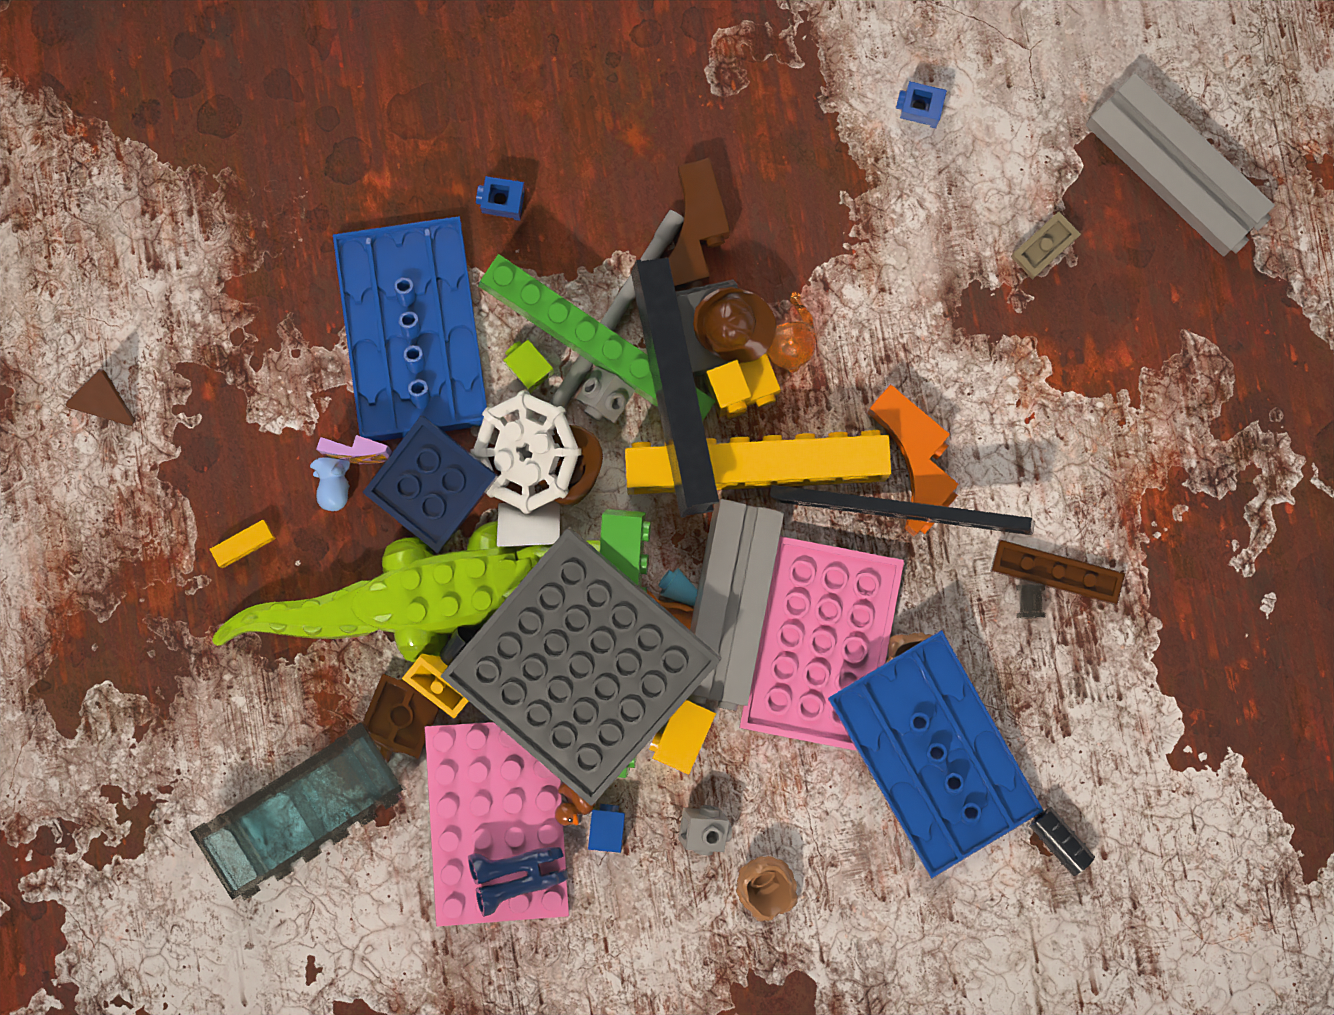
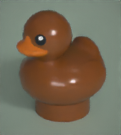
[555,782,602,826]

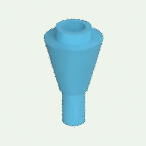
[658,568,698,606]

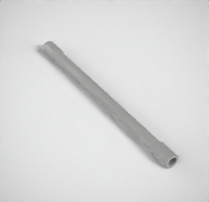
[522,210,684,459]

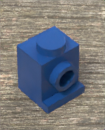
[896,81,947,129]
[476,176,525,221]

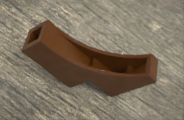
[668,158,730,292]

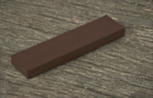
[990,539,1125,605]

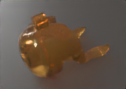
[765,291,817,373]

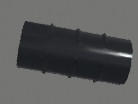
[1029,807,1095,876]

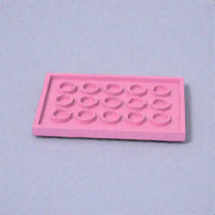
[739,536,904,751]
[424,722,569,927]

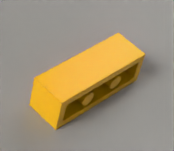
[210,519,276,568]

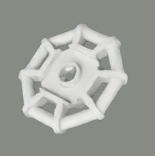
[470,391,582,514]

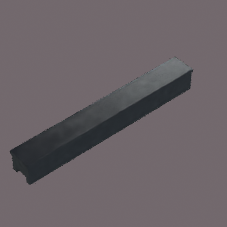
[631,258,719,518]

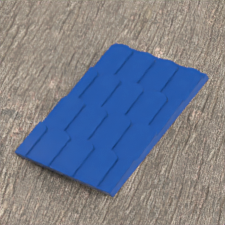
[333,216,487,441]
[828,630,1044,879]

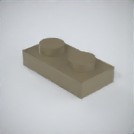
[1011,211,1081,280]

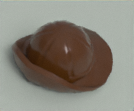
[693,287,776,363]
[539,425,603,506]

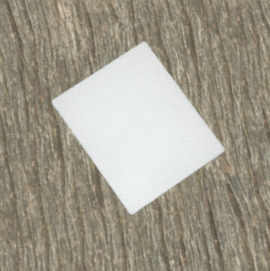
[497,501,560,547]

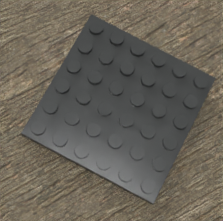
[440,527,722,806]

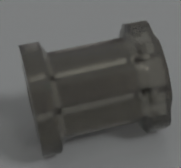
[1016,584,1046,619]

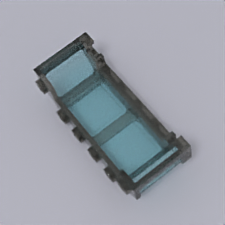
[190,722,407,901]

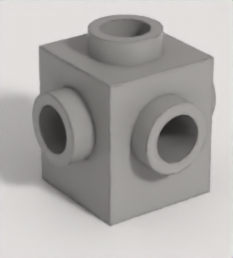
[576,366,635,423]
[678,805,732,856]

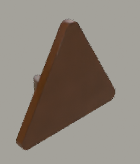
[66,369,135,426]

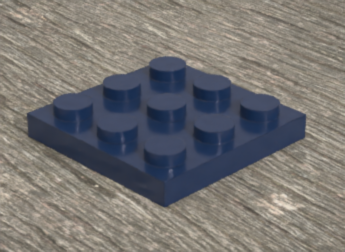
[362,416,499,553]

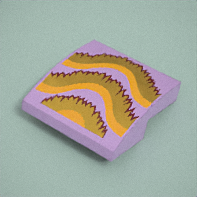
[316,435,393,464]

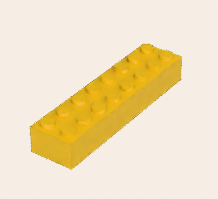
[625,430,891,495]

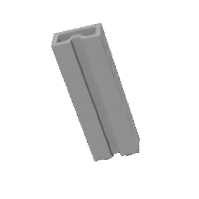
[1086,73,1275,257]
[686,499,784,711]

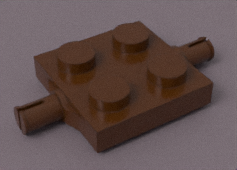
[358,673,440,771]

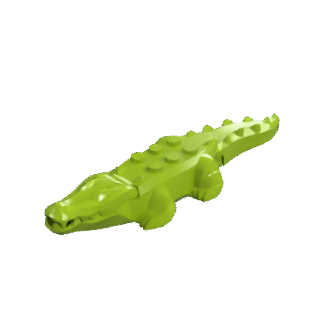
[212,521,600,663]

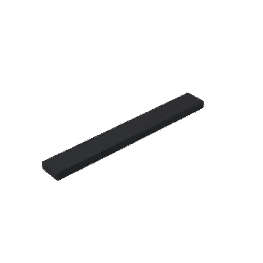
[770,485,1035,535]

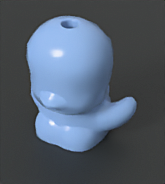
[310,458,350,511]

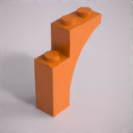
[867,384,959,536]

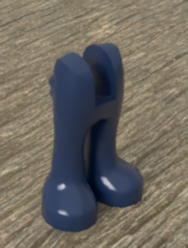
[468,847,568,917]

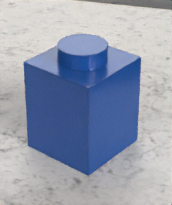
[588,803,625,853]

